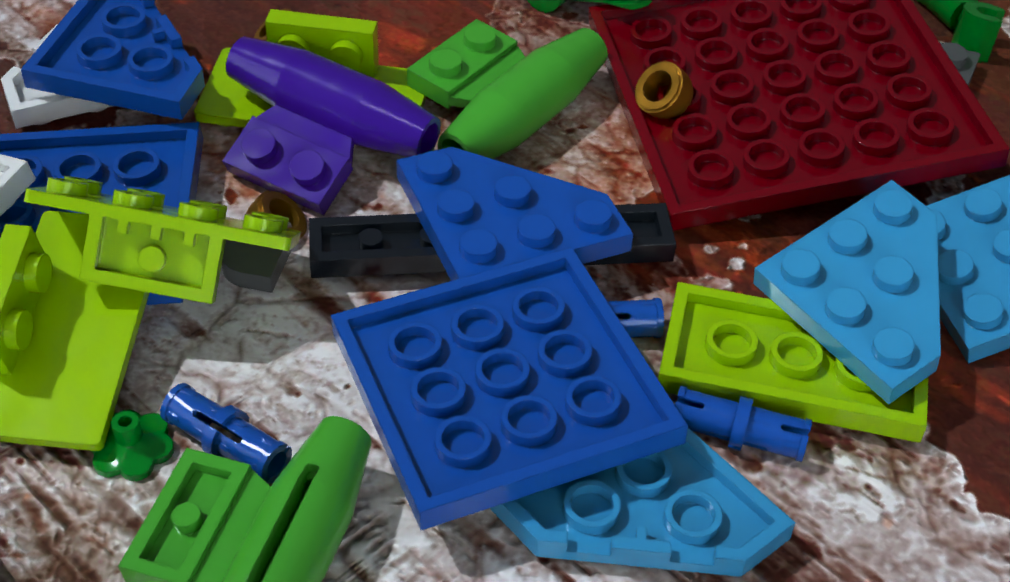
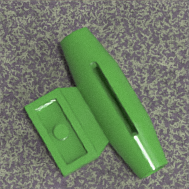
[407,19,608,159]
[118,416,372,582]

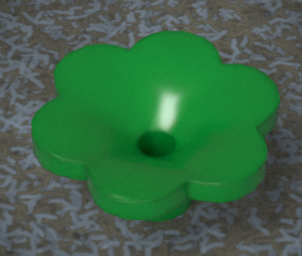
[91,409,174,481]

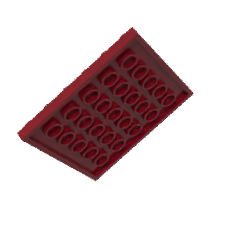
[589,0,1010,231]

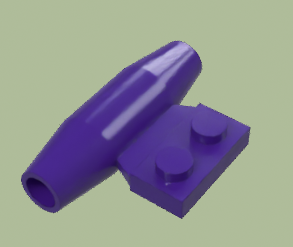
[222,36,441,216]

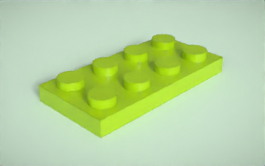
[658,282,928,443]

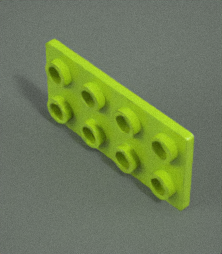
[194,9,426,128]
[24,176,301,304]
[0,211,149,451]

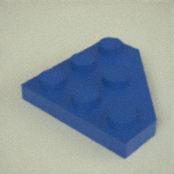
[21,0,205,120]
[396,147,633,281]

